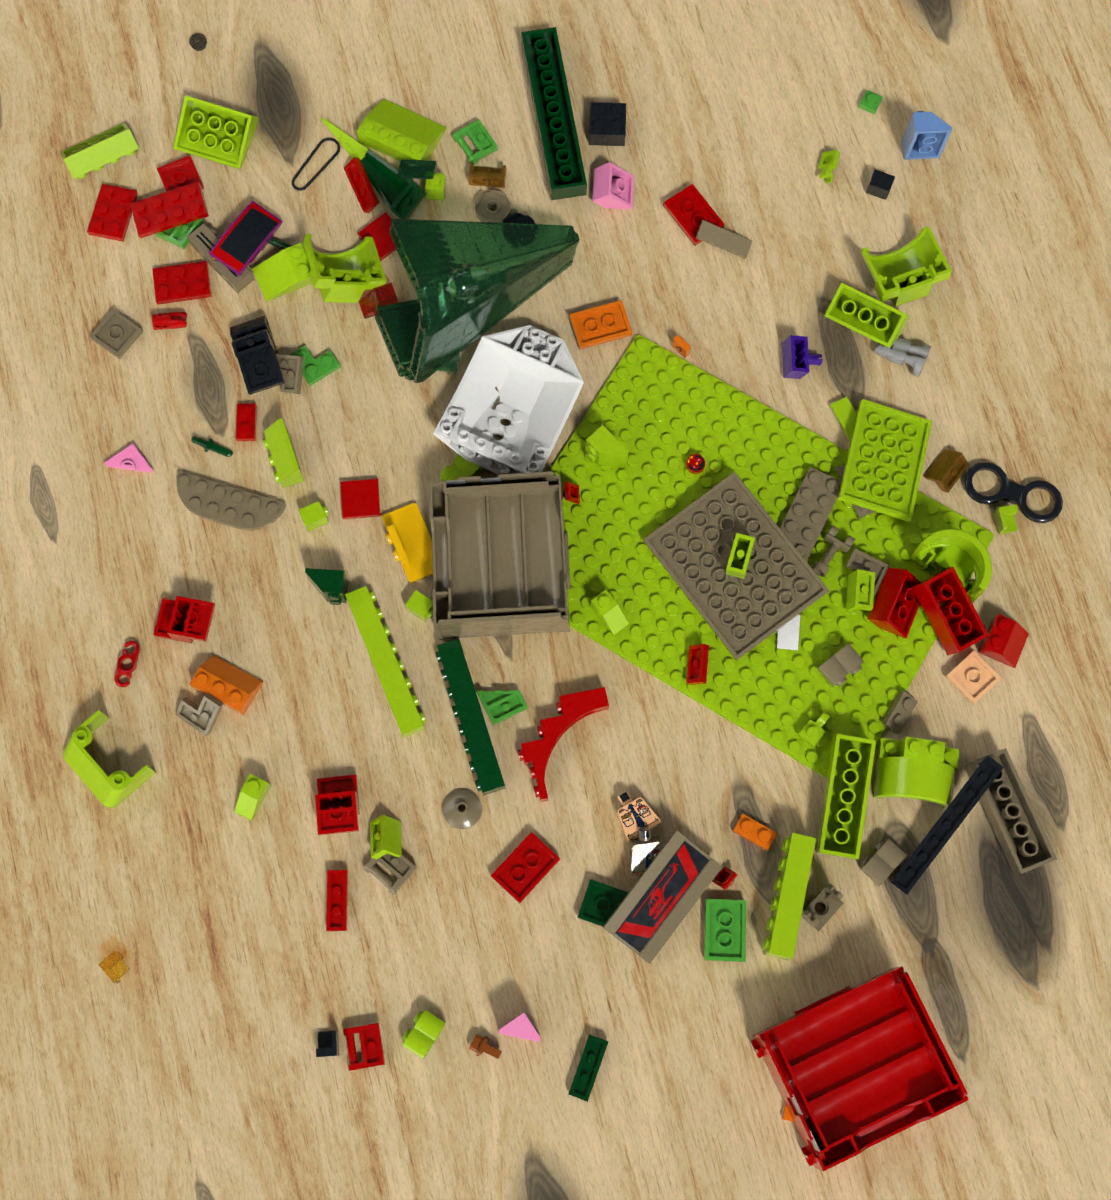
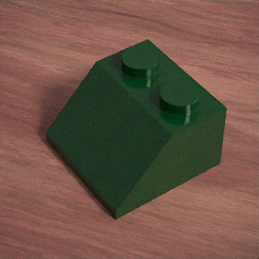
[305,568,349,605]

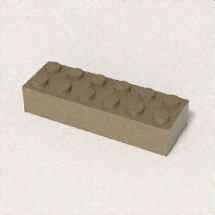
[965,748,1057,876]

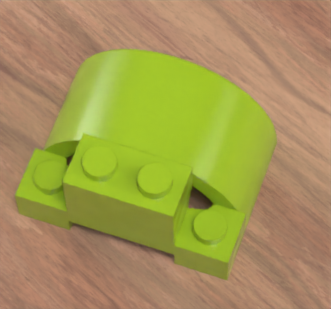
[861,226,952,307]
[303,234,387,303]
[910,529,992,604]
[873,737,960,809]

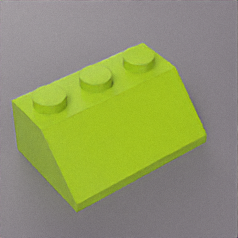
[262,418,304,488]

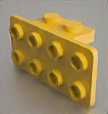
[382,503,433,583]

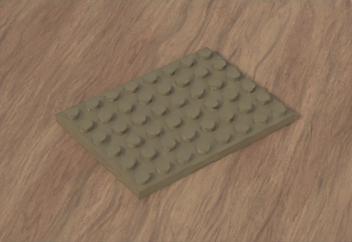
[643,472,829,661]

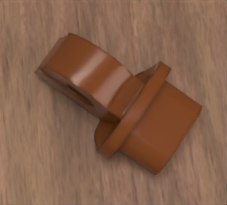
[469,1034,502,1059]

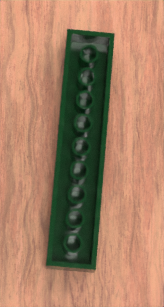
[521,27,587,201]

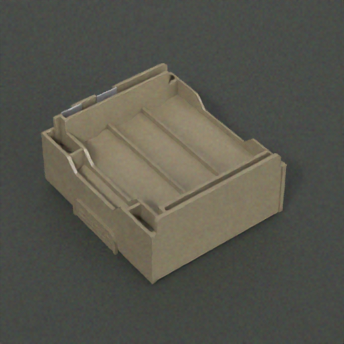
[429,471,571,640]

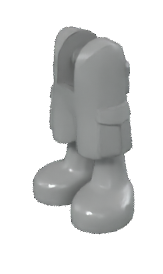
[874,338,931,377]

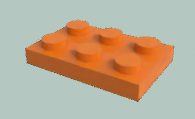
[569,300,632,350]

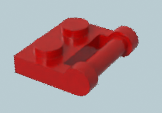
[343,1023,385,1071]

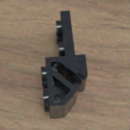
[230,316,285,395]

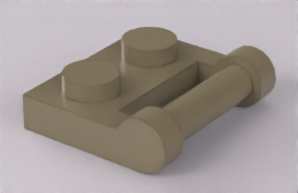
[363,854,417,895]

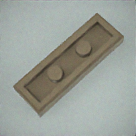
[696,220,752,259]

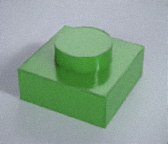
[858,90,883,115]

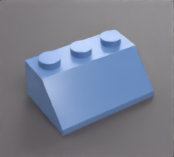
[902,111,952,160]

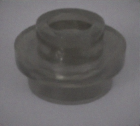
[189,33,207,51]

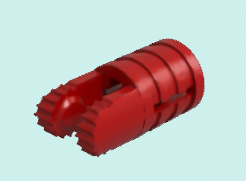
[152,312,187,330]

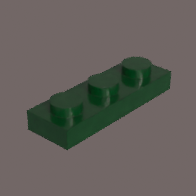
[568,1034,608,1102]

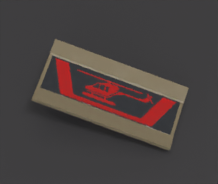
[602,830,723,964]

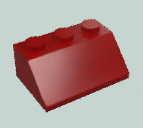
[868,568,920,638]

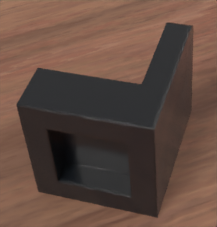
[866,169,895,200]
[316,1030,339,1057]

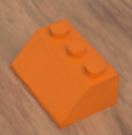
[189,655,263,716]

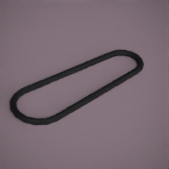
[292,138,340,191]

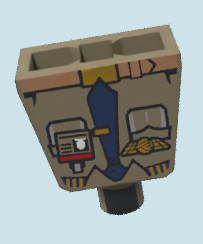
[629,827,662,877]

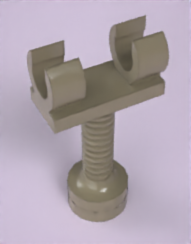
[812,525,855,577]

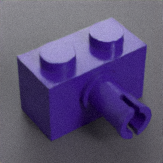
[782,335,823,379]

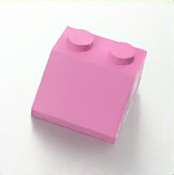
[593,162,634,209]

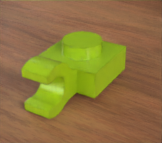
[818,149,841,184]
[798,712,830,747]

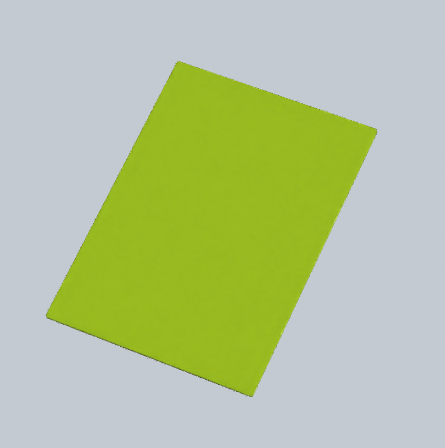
[549,335,994,779]

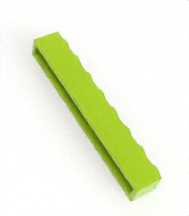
[345,586,426,738]

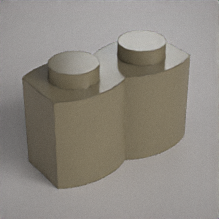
[817,644,864,687]
[860,839,907,886]

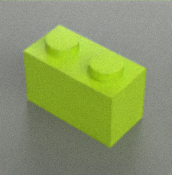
[726,533,755,579]

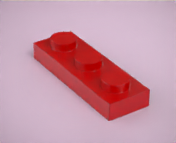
[344,157,379,213]
[326,870,348,932]

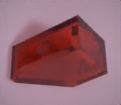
[359,283,399,319]

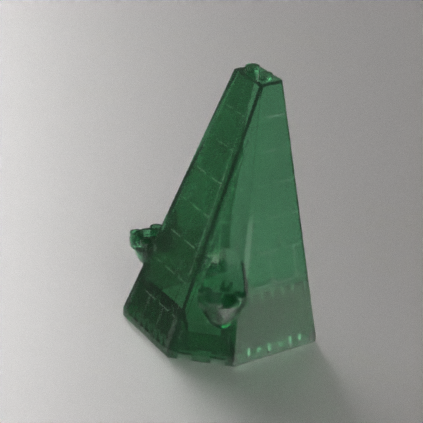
[375,219,579,383]

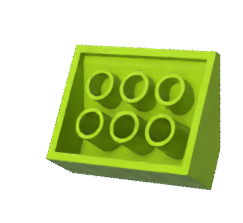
[173,95,259,169]
[357,99,446,172]

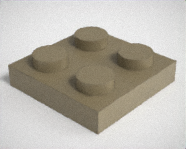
[89,309,143,359]

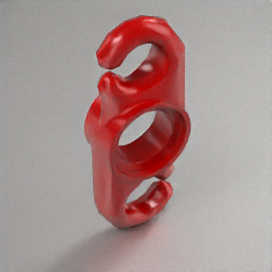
[114,640,140,688]

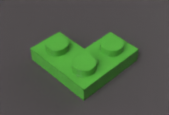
[290,346,341,386]

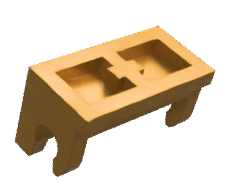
[468,162,507,188]

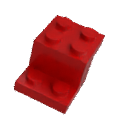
[153,596,215,644]
[315,774,360,836]

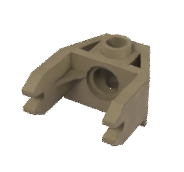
[801,884,844,932]

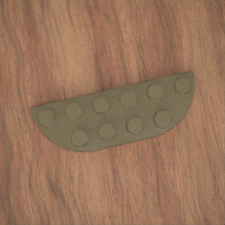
[177,471,286,531]

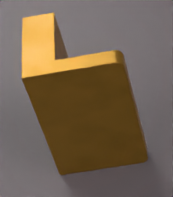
[924,449,969,493]

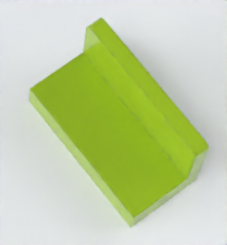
[846,569,875,612]
[370,814,402,860]

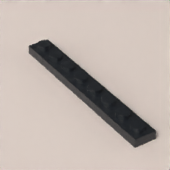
[891,755,1004,895]

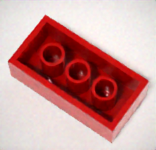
[912,567,989,656]

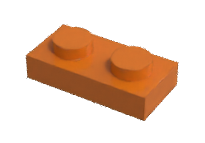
[732,813,777,851]

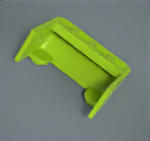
[63,710,156,808]

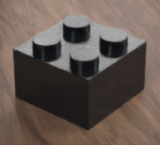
[589,102,626,146]

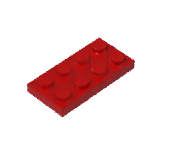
[130,181,209,238]

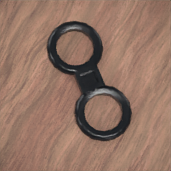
[964,462,1063,523]

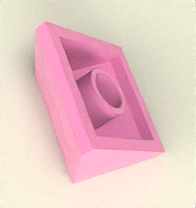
[499,1013,540,1042]

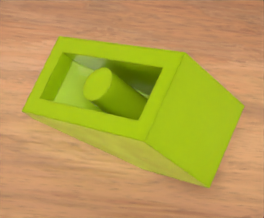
[590,590,629,636]
[234,774,271,821]

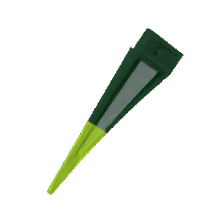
[321,118,427,222]

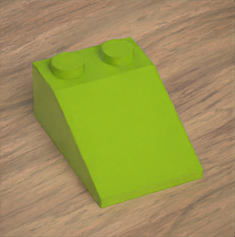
[252,242,312,302]

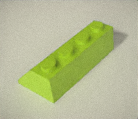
[60,122,139,179]
[824,282,910,348]

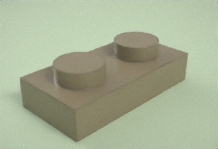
[882,691,918,734]

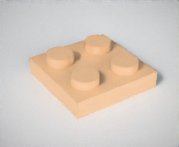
[945,650,1002,705]

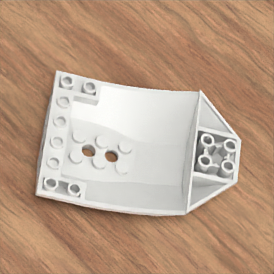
[433,325,584,475]

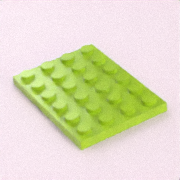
[838,399,932,522]

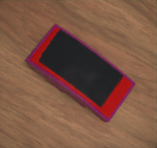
[209,201,283,276]

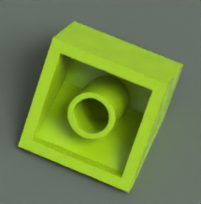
[585,425,629,466]

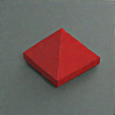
[563,482,580,504]
[712,866,737,890]

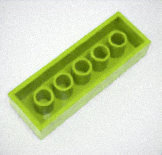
[816,734,876,860]
[762,833,816,961]

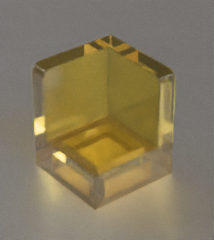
[98,951,130,984]

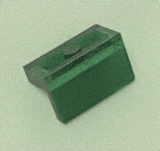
[397,159,438,179]

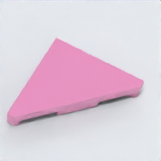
[104,443,153,473]

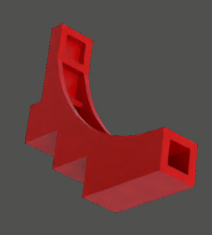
[518,687,609,802]

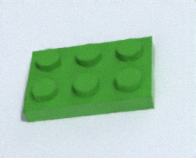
[704,899,746,962]

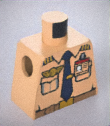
[616,791,661,843]

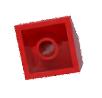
[979,614,1029,668]

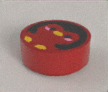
[686,454,705,474]

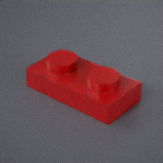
[236,403,257,441]
[686,644,709,685]

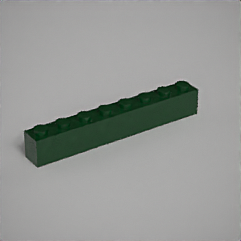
[435,639,506,796]

